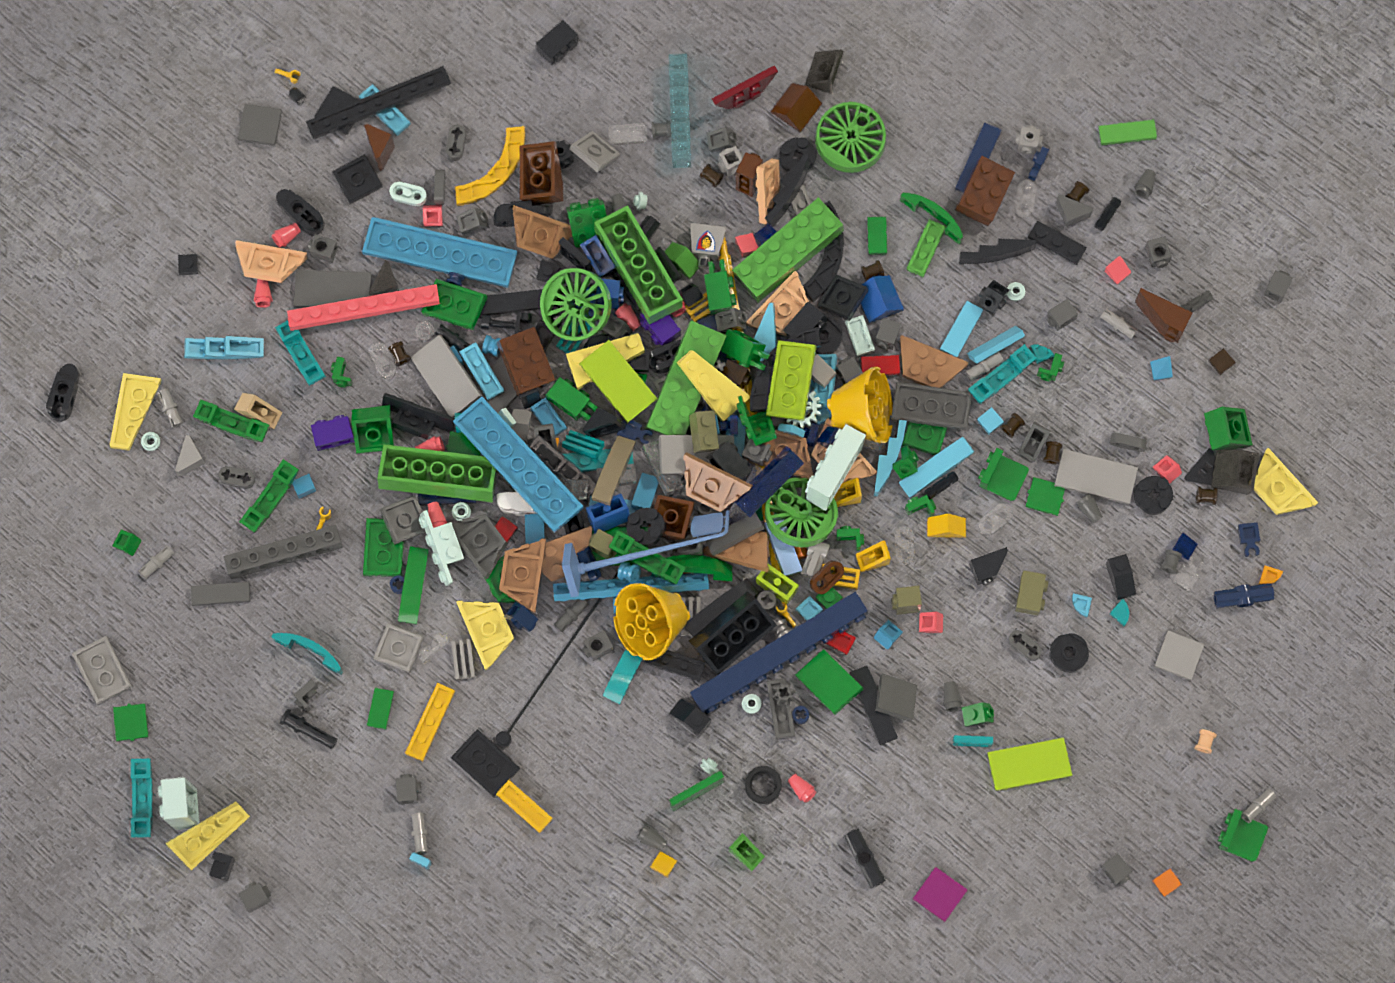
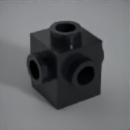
[555,140,575,169]
[978,280,1009,314]

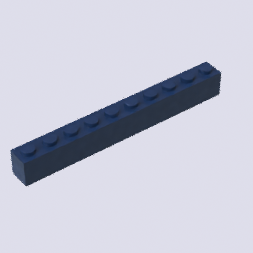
[690,591,868,715]

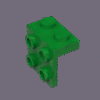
[566,198,607,247]
[736,395,777,446]
[978,448,1029,501]
[1217,809,1268,862]

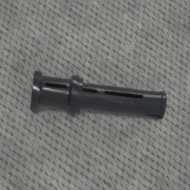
[280,709,338,750]

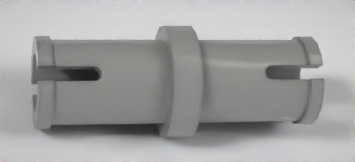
[1100,308,1138,339]
[965,352,1004,381]
[157,388,183,428]
[138,545,175,580]
[1241,789,1276,823]
[411,813,428,854]

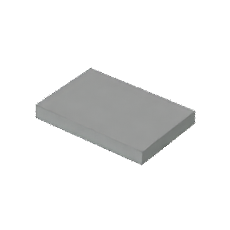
[71,636,132,705]

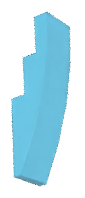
[184,336,264,359]
[874,420,907,497]
[899,437,974,498]

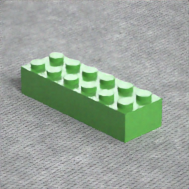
[732,197,844,303]
[594,205,683,325]
[645,321,727,435]
[377,444,498,502]

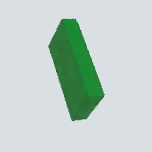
[867,217,887,255]
[367,688,394,730]

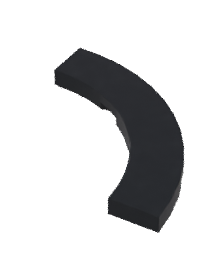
[803,200,844,302]
[750,327,821,412]

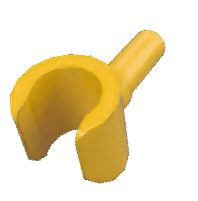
[275,68,300,84]
[316,507,331,530]
[776,602,796,628]

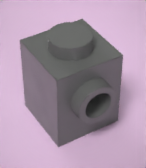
[396,774,421,804]
[238,882,271,913]

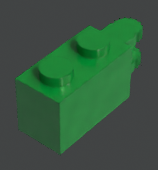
[704,259,737,316]
[720,329,770,370]
[546,377,598,422]

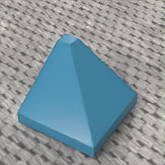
[1150,356,1173,380]

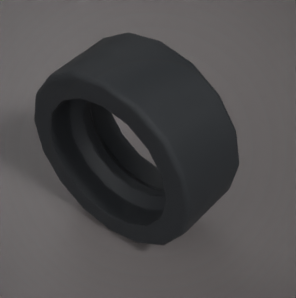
[745,766,782,804]

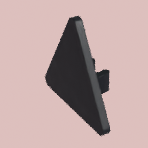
[1184,448,1226,488]

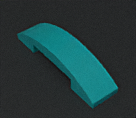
[275,320,326,386]
[968,344,1037,404]
[271,633,343,675]
[603,649,643,705]
[131,758,153,838]

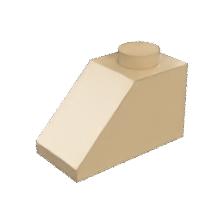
[234,393,282,429]

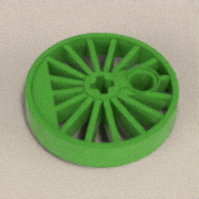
[815,102,886,173]
[540,268,612,341]
[765,478,838,547]

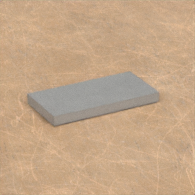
[411,335,482,418]
[659,435,734,474]
[1054,449,1138,505]

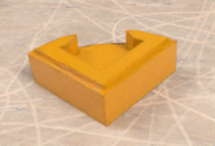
[1258,565,1283,585]

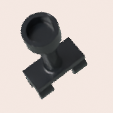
[481,312,532,334]

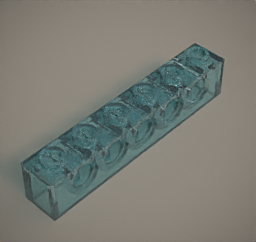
[669,54,691,168]

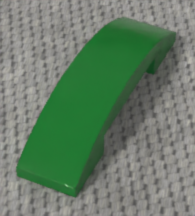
[900,192,963,245]
[193,399,270,443]
[239,459,299,533]
[609,530,686,585]
[398,546,429,625]
[655,555,733,581]

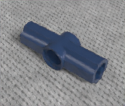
[1213,583,1274,609]

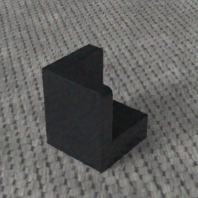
[209,851,235,882]

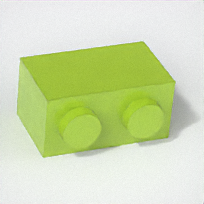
[756,564,799,605]

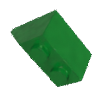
[351,405,394,453]
[1204,406,1253,451]

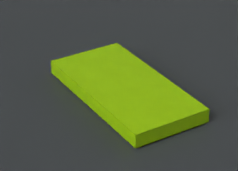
[579,340,657,423]
[766,340,817,421]
[987,737,1072,791]

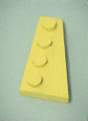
[566,333,644,390]
[677,350,750,422]
[110,373,162,451]
[166,802,250,870]

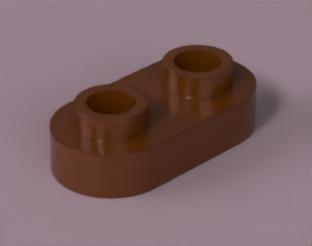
[810,560,844,594]

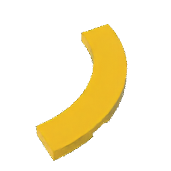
[455,126,525,206]

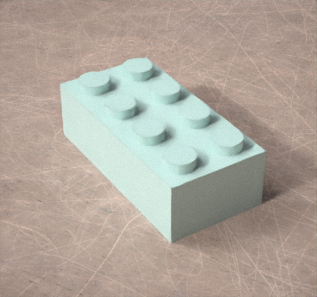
[805,424,866,511]
[158,777,199,830]

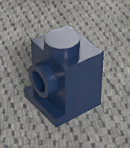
[504,602,539,632]

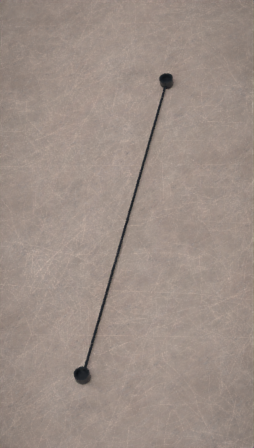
[496,418,727,748]

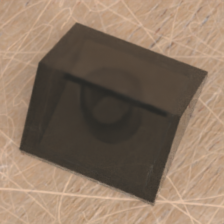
[805,49,844,94]

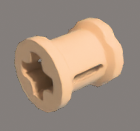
[1195,729,1217,754]

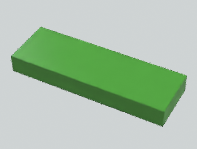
[1098,120,1157,145]
[906,219,946,277]

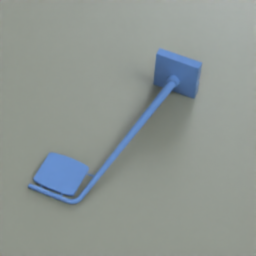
[562,510,730,597]

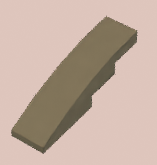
[591,436,636,506]

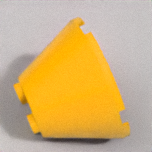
[827,367,893,444]
[613,583,690,660]

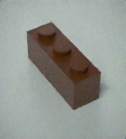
[736,152,763,197]

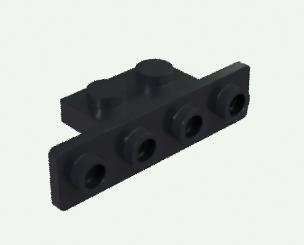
[382,393,455,440]

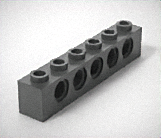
[223,525,343,579]

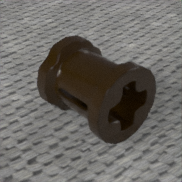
[699,164,724,188]
[1065,181,1090,202]
[861,260,885,281]
[388,341,411,366]
[1000,413,1025,438]
[1043,441,1063,465]
[1196,486,1218,505]

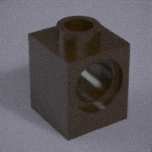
[721,360,751,390]

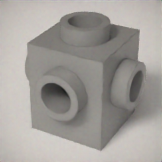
[1015,126,1043,154]
[717,146,744,177]

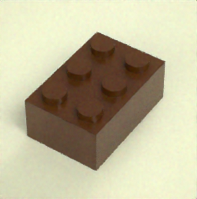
[955,156,1015,226]
[496,327,555,396]

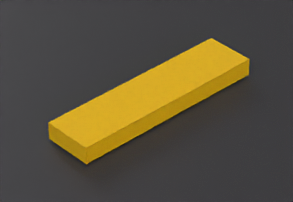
[405,683,455,762]

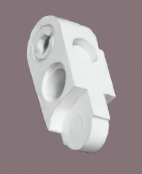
[497,492,537,516]

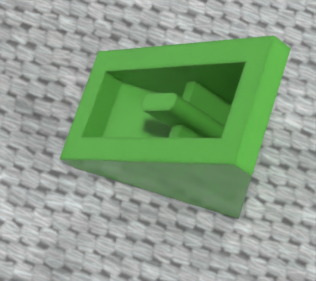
[665,242,699,279]
[729,833,765,871]

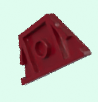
[712,65,778,110]

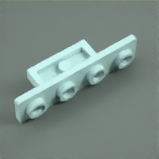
[419,510,464,586]

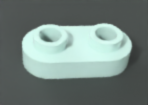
[389,182,427,206]

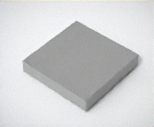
[570,131,620,172]
[373,623,424,673]
[1154,630,1204,681]

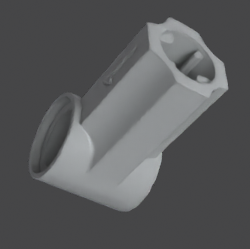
[801,542,830,579]

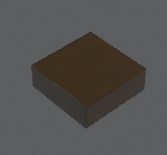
[1208,348,1236,375]

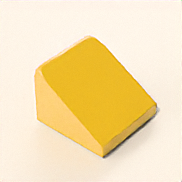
[650,851,677,878]

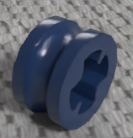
[446,272,465,287]
[390,575,404,594]
[792,706,809,725]

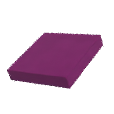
[913,867,967,923]

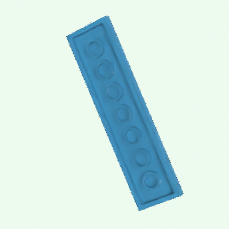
[362,217,518,288]
[453,397,584,533]

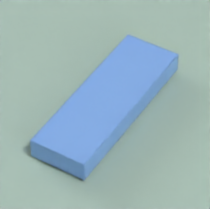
[764,520,802,576]

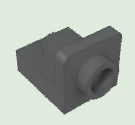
[706,127,737,152]
[456,207,489,234]
[715,308,747,333]
[601,313,632,340]
[742,439,773,466]
[294,679,318,711]

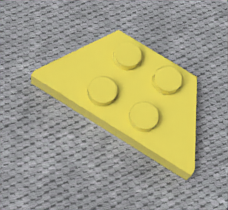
[1251,448,1318,515]
[456,601,514,670]

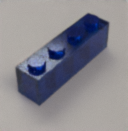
[734,446,804,517]

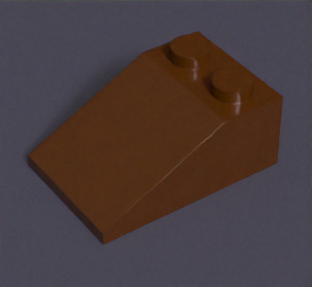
[520,141,563,205]
[1135,288,1193,343]

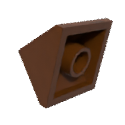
[770,83,822,133]
[364,124,395,171]
[649,495,695,541]

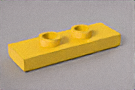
[496,780,553,833]

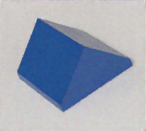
[861,276,904,323]

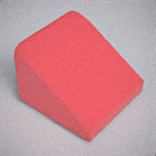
[423,205,443,227]
[735,233,759,257]
[1105,256,1131,285]
[1153,455,1182,484]
[919,612,943,633]

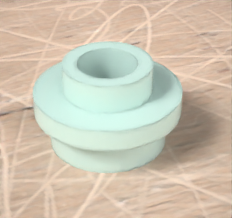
[633,192,647,211]
[1007,282,1025,301]
[141,432,160,451]
[452,502,471,521]
[742,694,761,714]
[700,758,719,775]

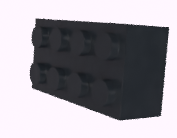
[689,591,777,675]

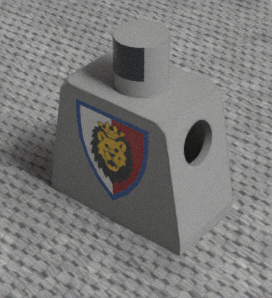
[690,223,726,269]

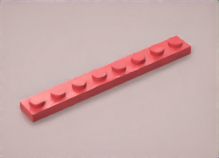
[287,284,440,331]

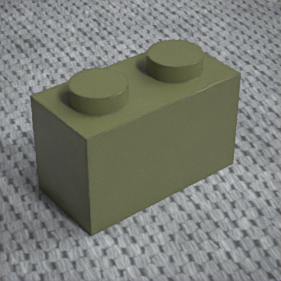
[689,410,719,453]
[1015,570,1048,616]
[891,586,922,615]

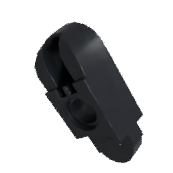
[276,189,324,236]
[493,200,551,227]
[649,339,682,374]
[46,363,80,422]

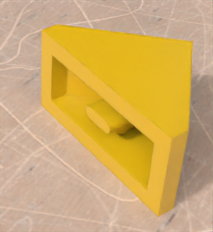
[834,478,862,507]
[927,513,966,538]
[855,540,891,572]

